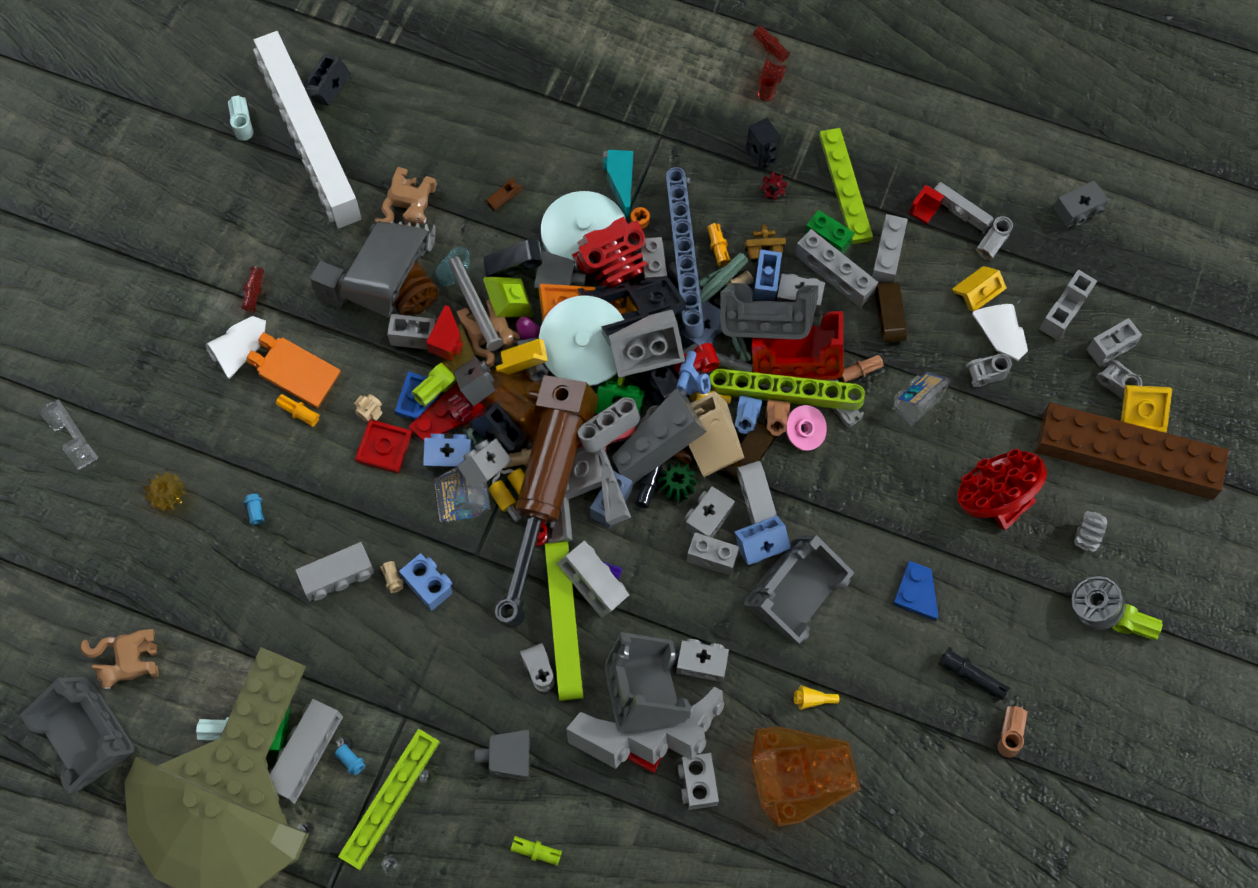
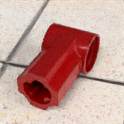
[673,343,720,378]

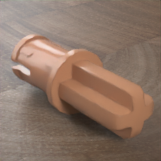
[840,355,884,383]

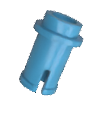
[243,494,265,525]
[334,744,365,775]

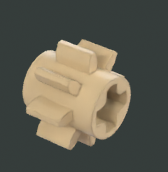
[354,394,383,422]

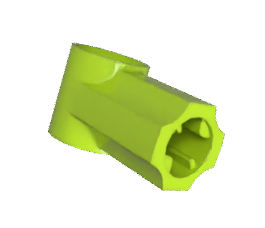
[411,363,457,407]
[1111,604,1163,641]

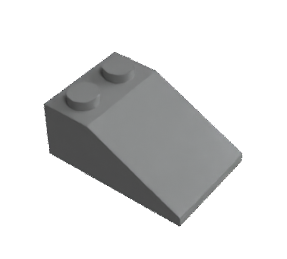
[609,310,685,378]

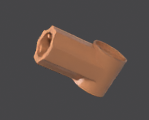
[765,399,790,436]
[997,706,1028,758]

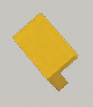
[952,266,1006,312]
[496,339,548,374]

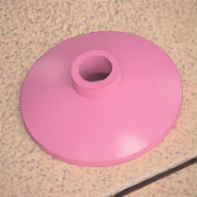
[786,405,827,450]

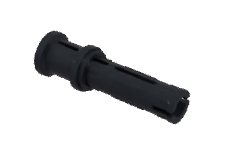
[938,647,1010,700]

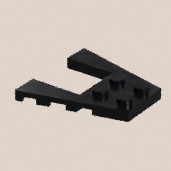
[578,278,686,346]

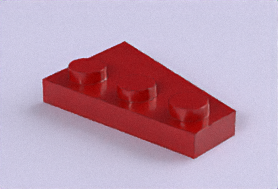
[409,382,485,443]

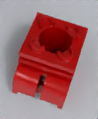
[572,216,647,289]

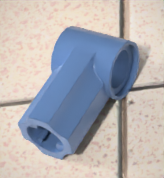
[735,395,762,434]

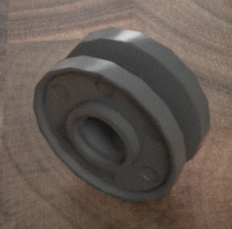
[1072,576,1126,630]

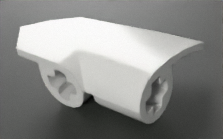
[972,304,1028,361]
[206,316,266,379]

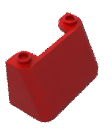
[752,311,844,380]

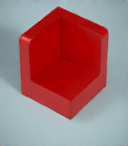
[909,185,944,224]

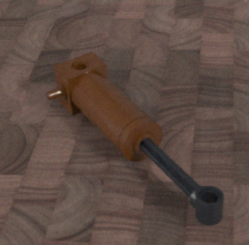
[495,375,599,627]

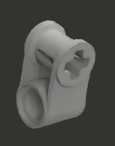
[966,354,1012,387]
[1096,359,1142,399]
[520,643,555,692]

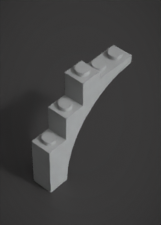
[566,687,724,769]

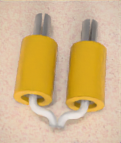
[488,468,525,522]

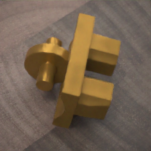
[744,224,786,260]

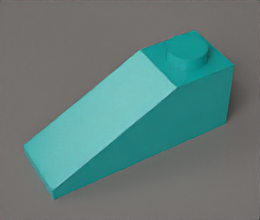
[603,150,633,218]

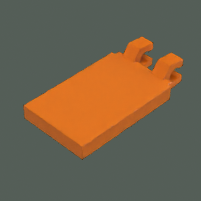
[539,284,626,321]
[246,332,341,409]

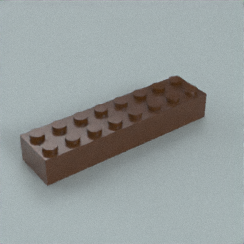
[1035,403,1229,500]

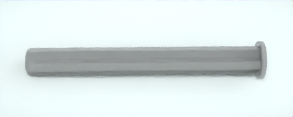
[448,256,504,351]

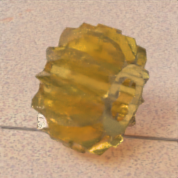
[144,471,185,511]

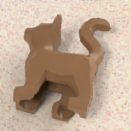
[375,167,437,226]
[457,299,520,368]
[80,629,159,689]

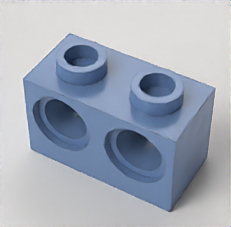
[399,553,453,611]

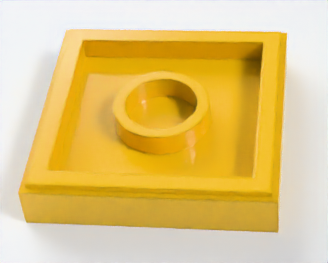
[1121,385,1172,433]

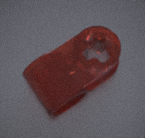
[757,59,787,101]

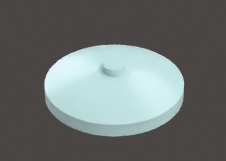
[541,191,625,271]
[539,296,624,386]

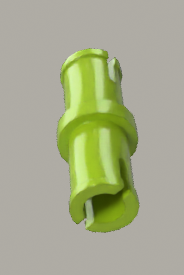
[510,836,562,866]

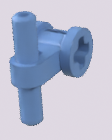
[677,351,711,395]

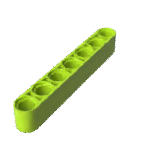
[709,369,865,411]
[545,541,583,701]

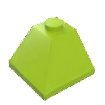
[483,277,534,317]

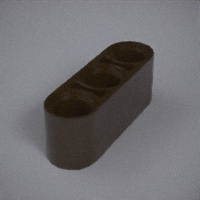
[875,282,907,343]
[723,421,777,483]

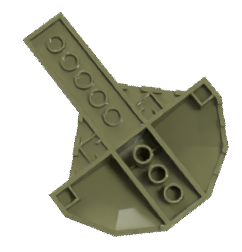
[124,647,309,888]

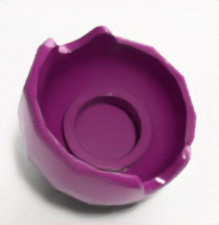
[516,316,541,340]

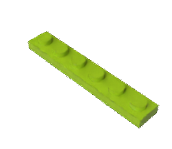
[819,128,873,245]
[338,729,440,870]

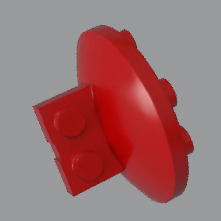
[957,449,1047,530]

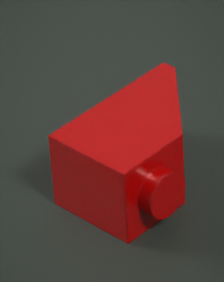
[426,305,463,361]

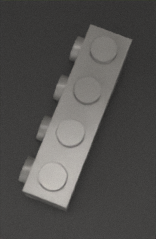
[269,699,343,804]

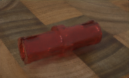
[753,25,790,63]
[241,266,264,312]

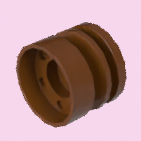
[393,261,439,316]

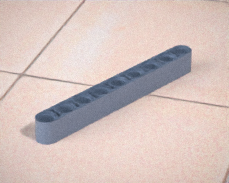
[666,167,704,338]

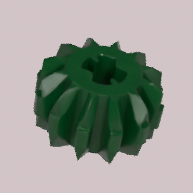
[658,462,697,502]

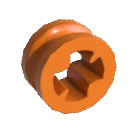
[631,207,650,229]

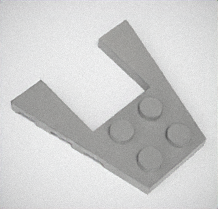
[548,447,631,543]

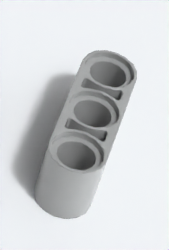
[578,397,640,453]
[737,461,777,525]

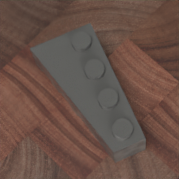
[612,388,707,484]

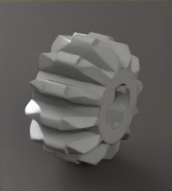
[1074,511,1108,552]

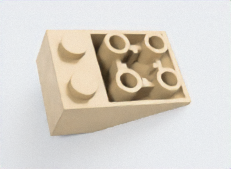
[689,391,744,477]

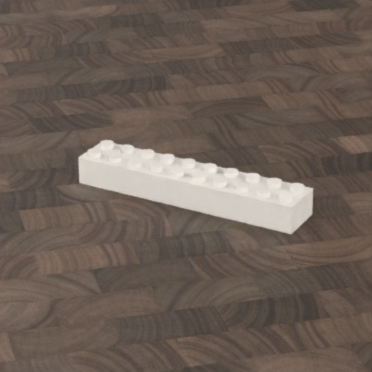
[253,31,362,229]

